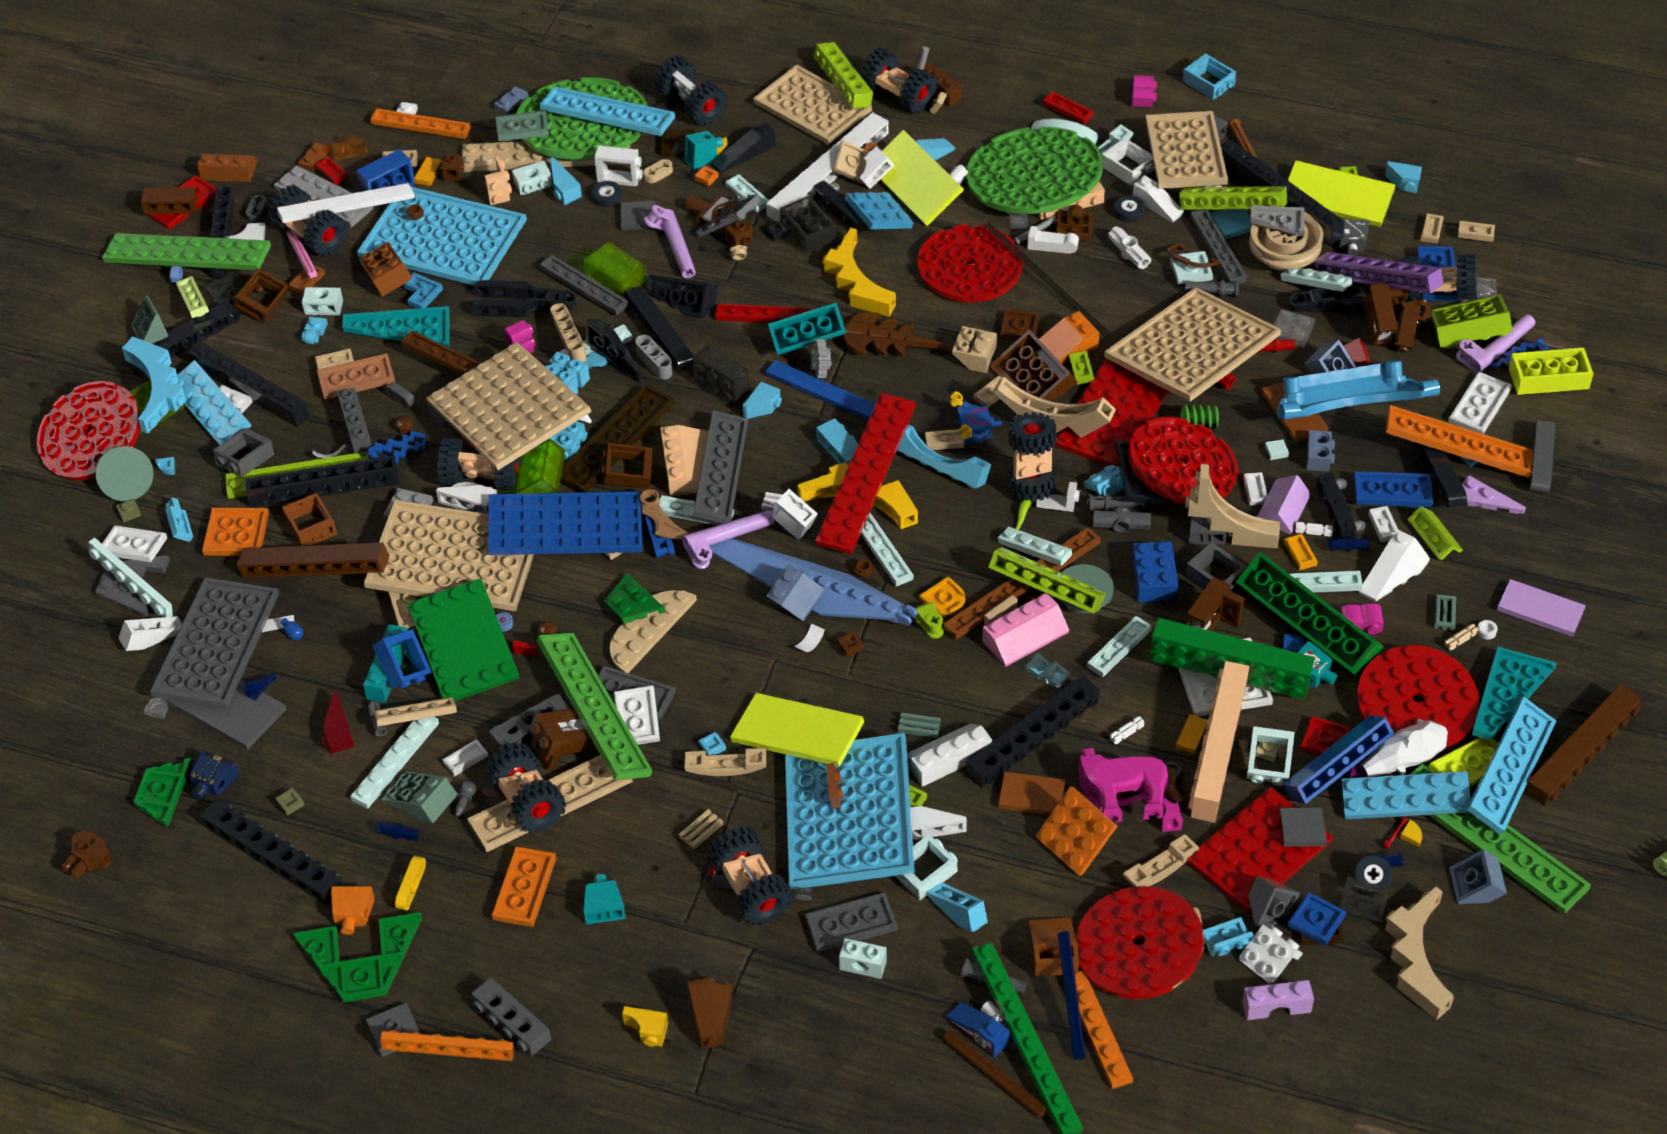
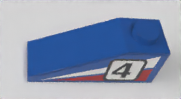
[946,1002,1009,1058]

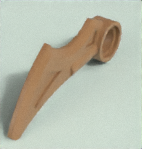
[640,489,690,539]

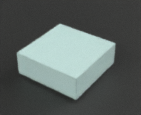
[1265,439,1289,460]

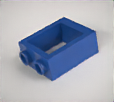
[372,629,431,689]

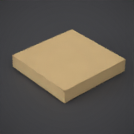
[833,140,869,184]

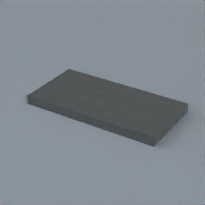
[157,680,286,750]

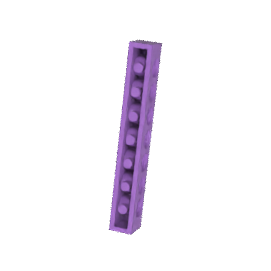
[1314,252,1443,293]

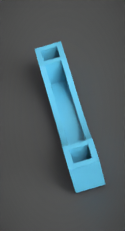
[897,424,991,488]

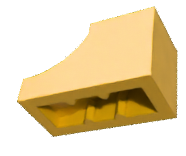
[622,1006,668,1047]

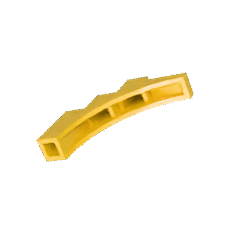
[823,228,896,317]
[798,462,918,529]

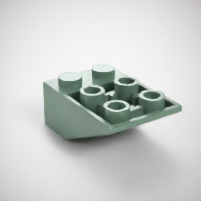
[382,771,458,823]

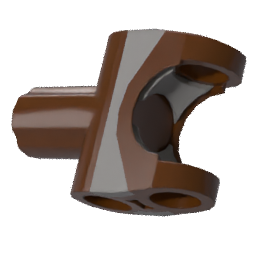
[686,195,734,233]

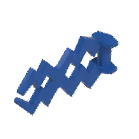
[1488,338,1550,369]
[366,430,426,464]

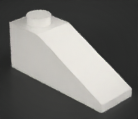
[1133,176,1184,223]
[436,485,497,514]
[119,616,182,651]
[911,806,967,840]

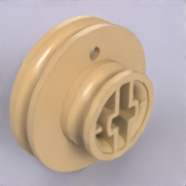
[1249,212,1323,271]

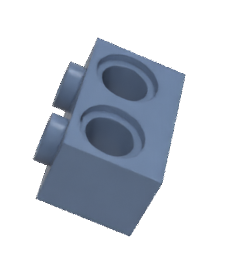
[1307,430,1335,472]

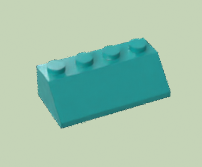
[768,303,846,355]

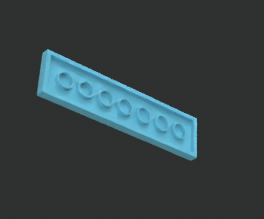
[540,87,675,136]
[1466,697,1556,834]

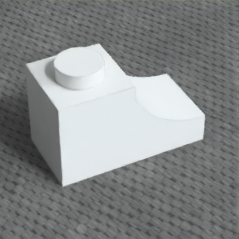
[860,146,894,189]

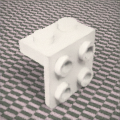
[1239,924,1303,983]

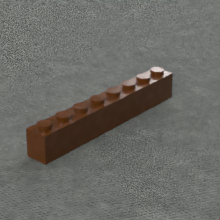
[237,543,390,578]
[1524,684,1641,806]

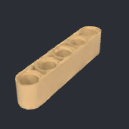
[550,303,587,362]

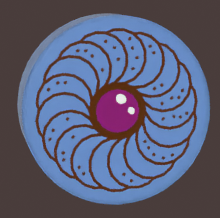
[496,612,513,632]

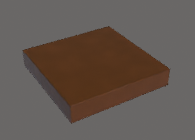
[1000,309,1039,341]

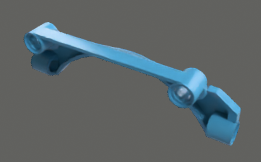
[1277,360,1440,420]

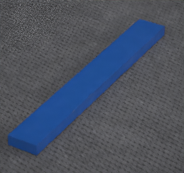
[765,360,876,421]

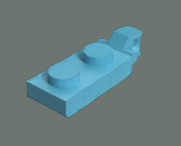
[166,497,193,542]

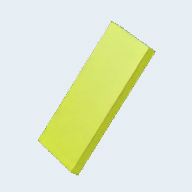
[881,130,964,226]
[1288,161,1395,227]
[730,693,864,767]

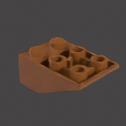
[359,242,412,297]
[1028,918,1079,977]

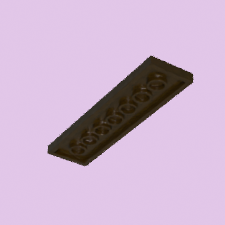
[555,384,675,493]

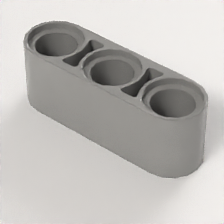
[635,335,672,380]

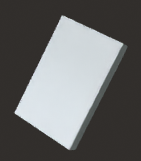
[102,526,167,562]
[614,685,660,745]

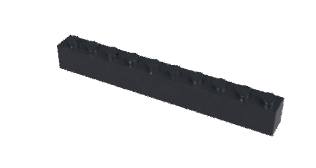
[1220,140,1344,244]

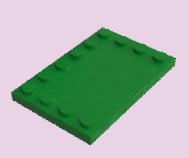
[407,578,520,702]

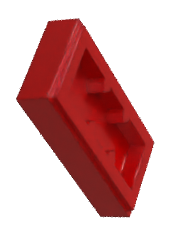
[315,157,349,185]

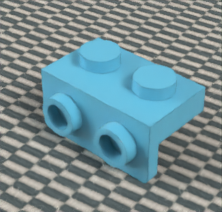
[1084,465,1124,496]
[1203,917,1253,956]

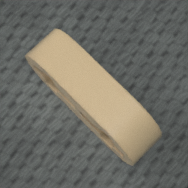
[644,159,673,183]

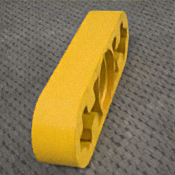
[395,856,426,911]

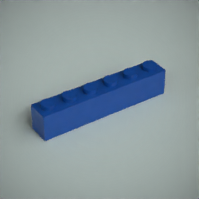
[1283,715,1394,804]

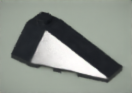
[711,122,776,173]
[646,274,718,318]
[586,319,641,383]

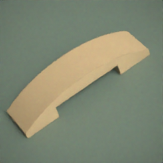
[685,748,766,776]
[1123,834,1199,888]

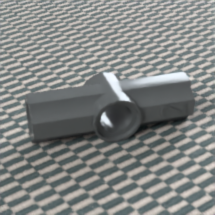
[1093,507,1151,533]

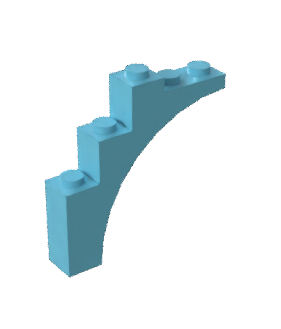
[122,337,186,434]

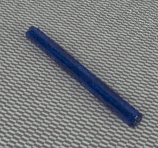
[1057,931,1085,1060]

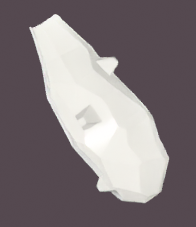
[1360,719,1447,777]

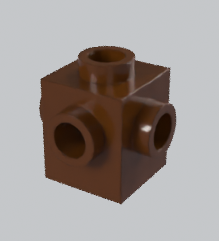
[440,154,465,181]
[725,220,753,247]
[1412,298,1432,326]

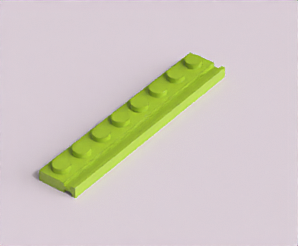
[226,451,368,499]

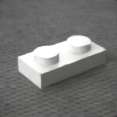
[220,385,252,413]
[1368,506,1398,542]

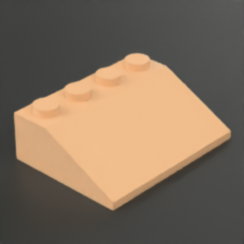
[661,425,708,497]

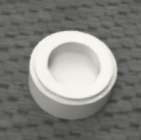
[1477,620,1498,640]

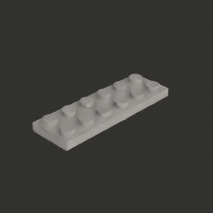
[274,165,374,228]

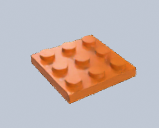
[202,508,269,556]
[1036,787,1117,875]

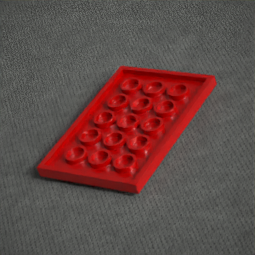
[1186,787,1333,914]

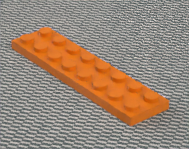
[1386,405,1533,478]

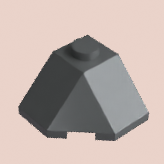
[1249,876,1300,928]

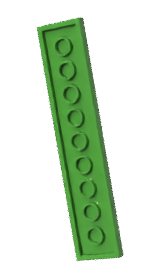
[102,233,271,270]
[537,633,652,780]
[1410,763,1591,914]

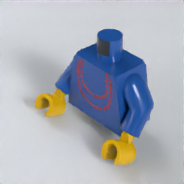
[951,392,1002,445]

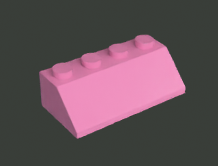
[983,593,1069,667]

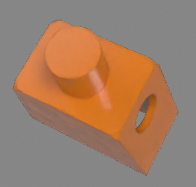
[332,886,375,935]

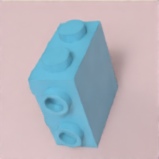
[537,421,587,461]

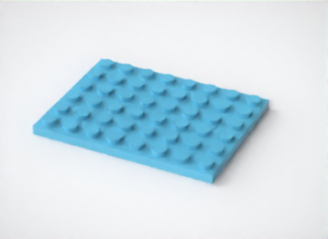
[357,186,527,288]
[785,733,915,890]

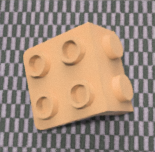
[485,155,512,205]

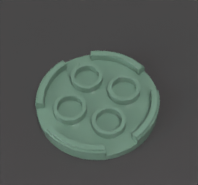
[96,446,154,502]
[1057,564,1114,613]

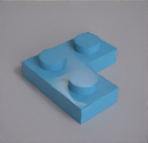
[404,273,443,309]

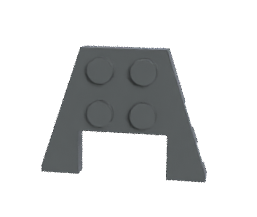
[696,195,761,237]
[96,555,170,617]

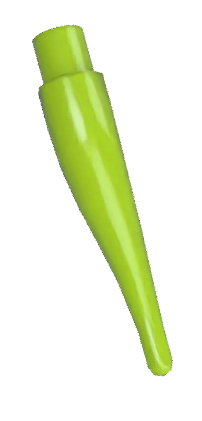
[1015,499,1033,530]

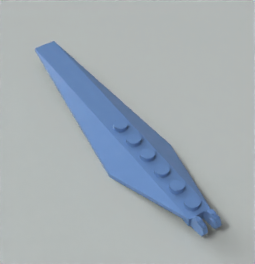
[709,538,918,626]

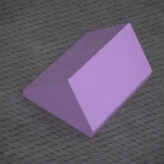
[1257,475,1311,535]

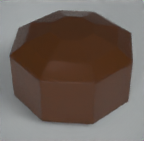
[395,416,413,434]
[538,621,558,635]

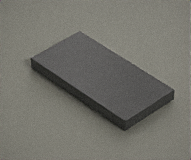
[598,666,676,721]
[805,892,898,952]

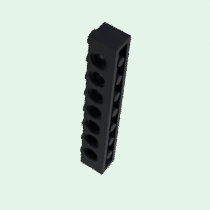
[245,455,400,507]
[965,675,1100,788]
[200,799,342,905]

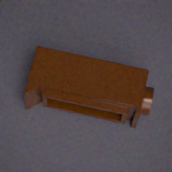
[1394,302,1421,352]

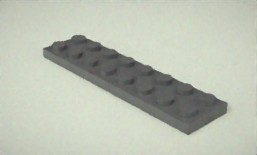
[693,410,748,524]

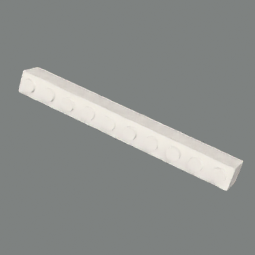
[766,113,888,224]

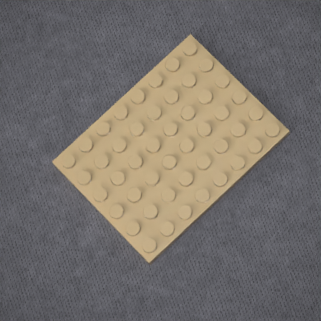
[1104,287,1281,402]
[426,342,591,470]
[364,500,534,611]

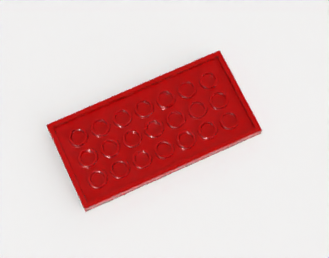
[1055,358,1169,467]

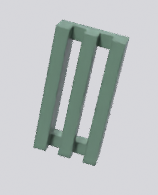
[1434,594,1456,631]
[898,713,941,738]

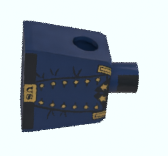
[190,750,239,799]

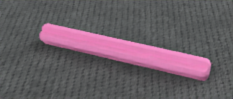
[287,230,317,279]

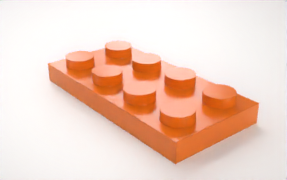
[492,847,556,927]

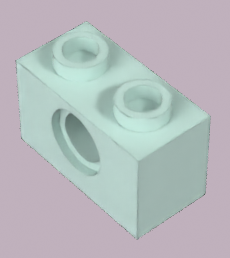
[512,161,552,195]
[302,287,343,315]
[839,938,887,979]

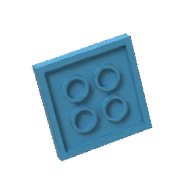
[845,192,913,230]

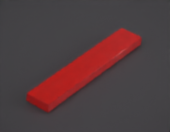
[715,304,816,323]

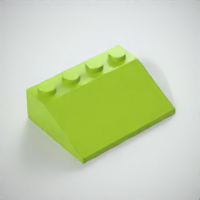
[1430,294,1513,348]

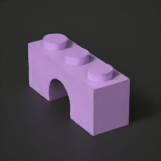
[1242,980,1314,1020]

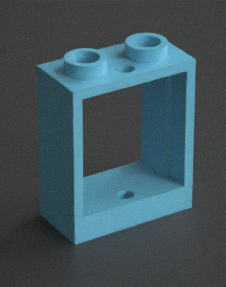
[1183,54,1236,100]

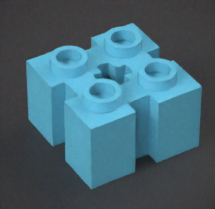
[545,351,590,394]

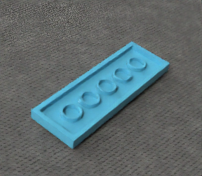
[177,360,252,445]
[1342,771,1471,819]

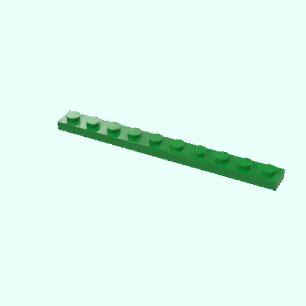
[971,943,1083,1134]

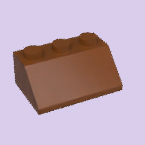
[197,154,258,182]

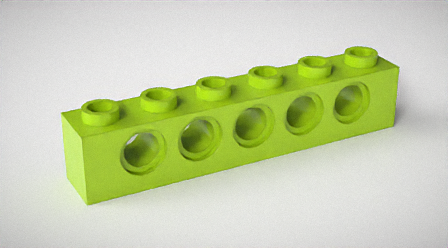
[814,42,873,109]
[1180,187,1287,210]
[988,547,1106,614]

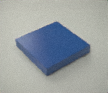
[1288,892,1346,946]

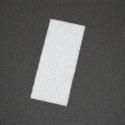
[262,615,294,632]

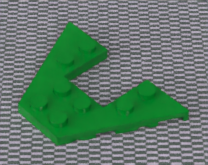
[294,912,422,1003]

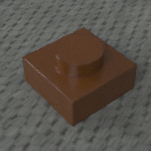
[837,631,864,657]

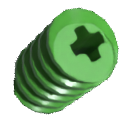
[1180,404,1219,428]

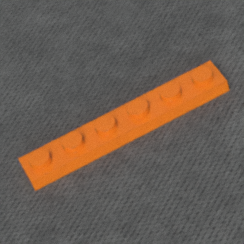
[371,108,471,139]
[1064,971,1133,1089]
[381,1030,514,1061]

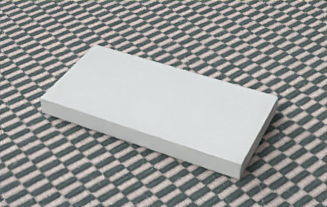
[1448,372,1512,434]

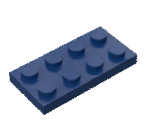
[1417,246,1458,301]
[1354,472,1433,507]

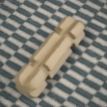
[1444,624,1478,651]

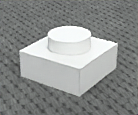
[396,102,418,114]

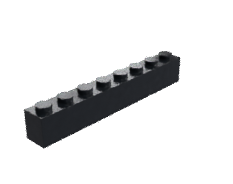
[188,342,309,427]

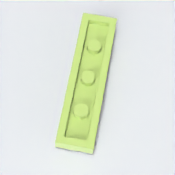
[176,276,209,318]

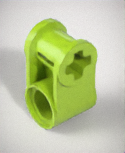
[914,601,944,639]

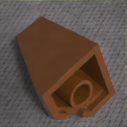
[687,977,733,1049]

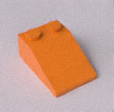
[1039,311,1099,364]

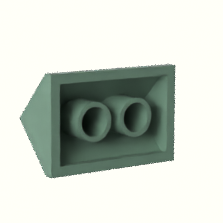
[131,295,168,344]

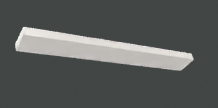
[277,183,414,223]

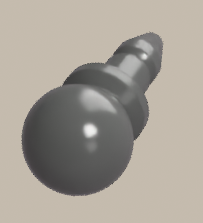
[455,781,476,817]

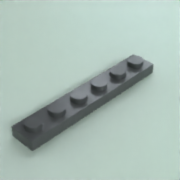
[1190,209,1247,284]
[540,255,629,316]

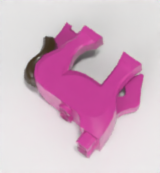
[1079,748,1185,832]

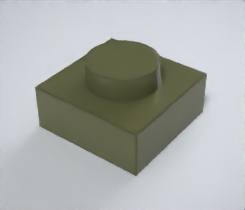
[116,499,141,522]
[275,788,304,816]

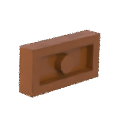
[299,142,330,172]
[288,265,325,295]
[826,762,844,809]

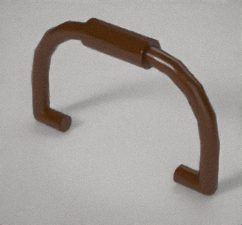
[1166,243,1220,268]

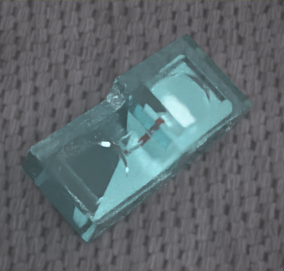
[1025,653,1071,688]

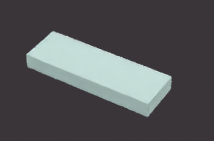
[725,174,769,213]

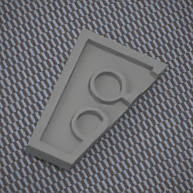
[1250,206,1304,237]

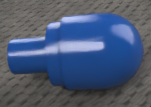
[280,618,304,640]

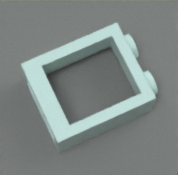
[1247,727,1294,786]
[895,834,958,900]

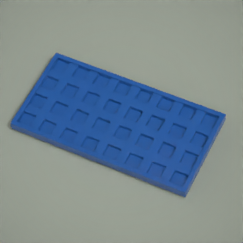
[488,492,642,555]

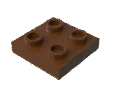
[1057,204,1092,241]

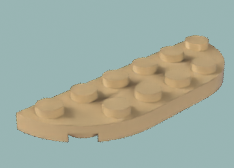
[610,590,697,673]

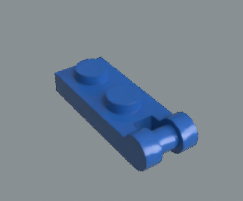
[645,515,675,558]

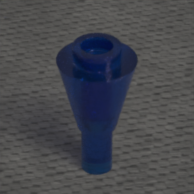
[244,673,277,700]

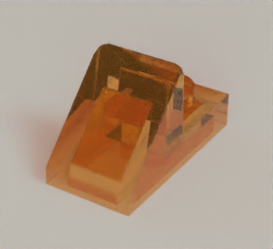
[331,133,368,161]

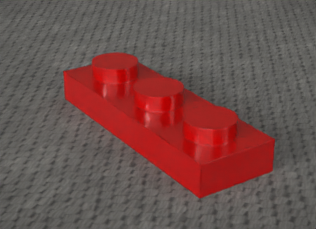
[1043,92,1094,125]

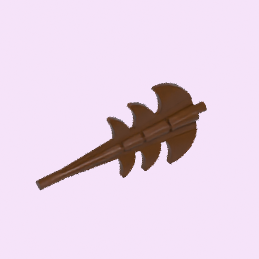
[844,312,955,357]

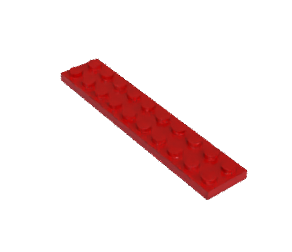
[816,393,916,555]

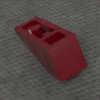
[322,691,354,754]

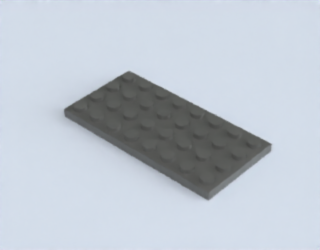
[150,577,279,708]

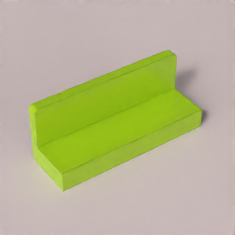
[1408,506,1463,560]

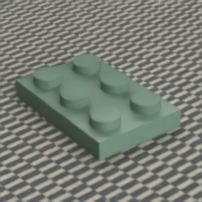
[496,111,549,141]

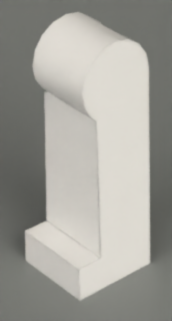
[1028,226,1079,253]

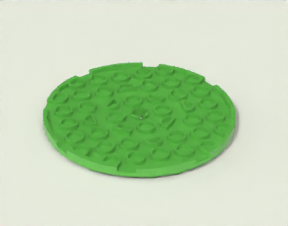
[516,77,647,160]
[967,126,1103,214]

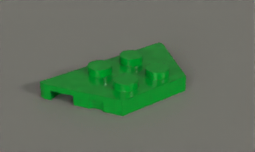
[604,573,665,624]
[134,758,192,827]

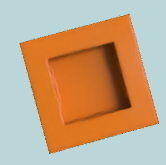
[694,166,718,187]

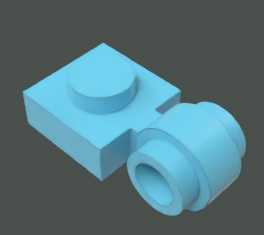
[302,317,328,345]

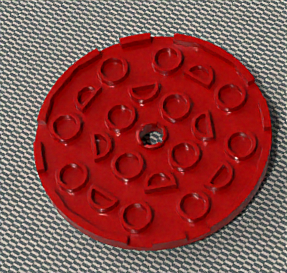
[918,224,1022,302]
[37,381,141,481]
[1128,417,1238,504]
[1357,645,1479,752]
[1076,886,1204,999]

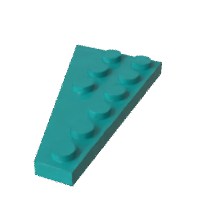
[342,306,450,348]
[1472,647,1557,741]

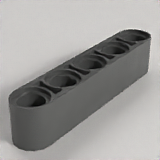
[1529,420,1556,493]

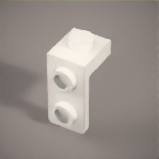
[1036,482,1080,512]

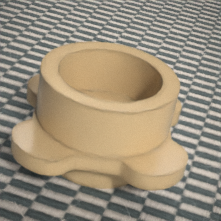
[730,245,747,260]

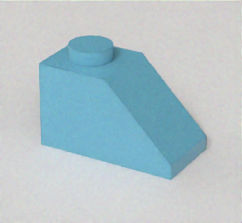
[1385,161,1422,193]
[743,382,782,419]

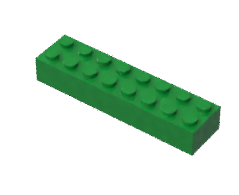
[1236,552,1384,678]
[1150,618,1315,700]

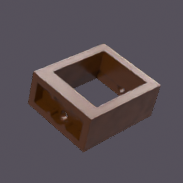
[234,269,289,324]
[601,443,652,489]

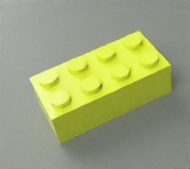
[1508,348,1593,395]

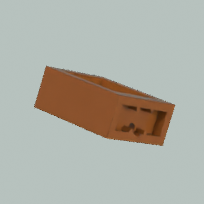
[282,493,337,546]

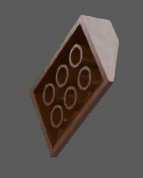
[989,329,1078,401]

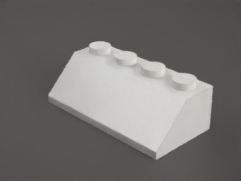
[907,723,992,787]

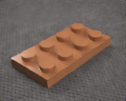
[317,353,395,400]

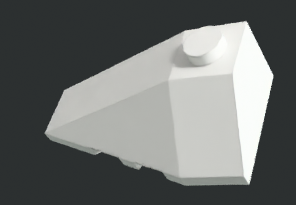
[1358,530,1430,602]

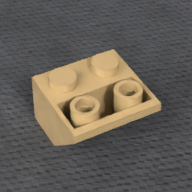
[952,326,997,373]

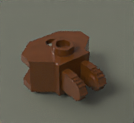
[62,831,111,879]

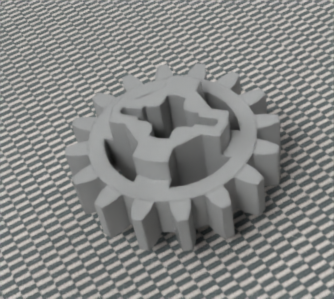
[810,339,831,378]

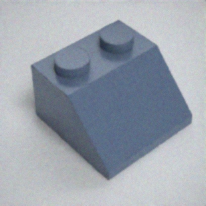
[1304,339,1356,374]
[767,564,825,621]
[1449,849,1507,904]

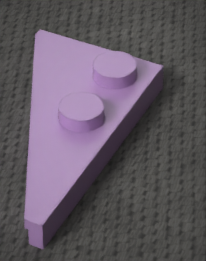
[1462,475,1526,514]

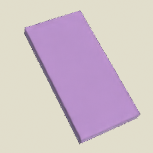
[1497,579,1586,637]

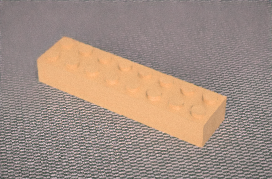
[1188,661,1250,823]

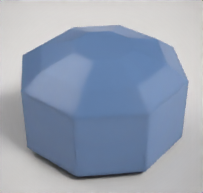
[170,266,183,282]

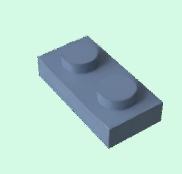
[494,86,528,115]

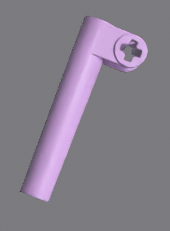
[644,205,696,278]
[1456,314,1535,373]
[683,510,775,569]

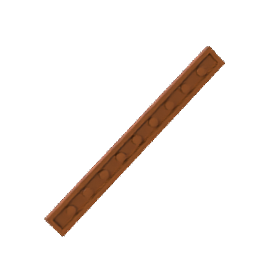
[944,527,1101,640]

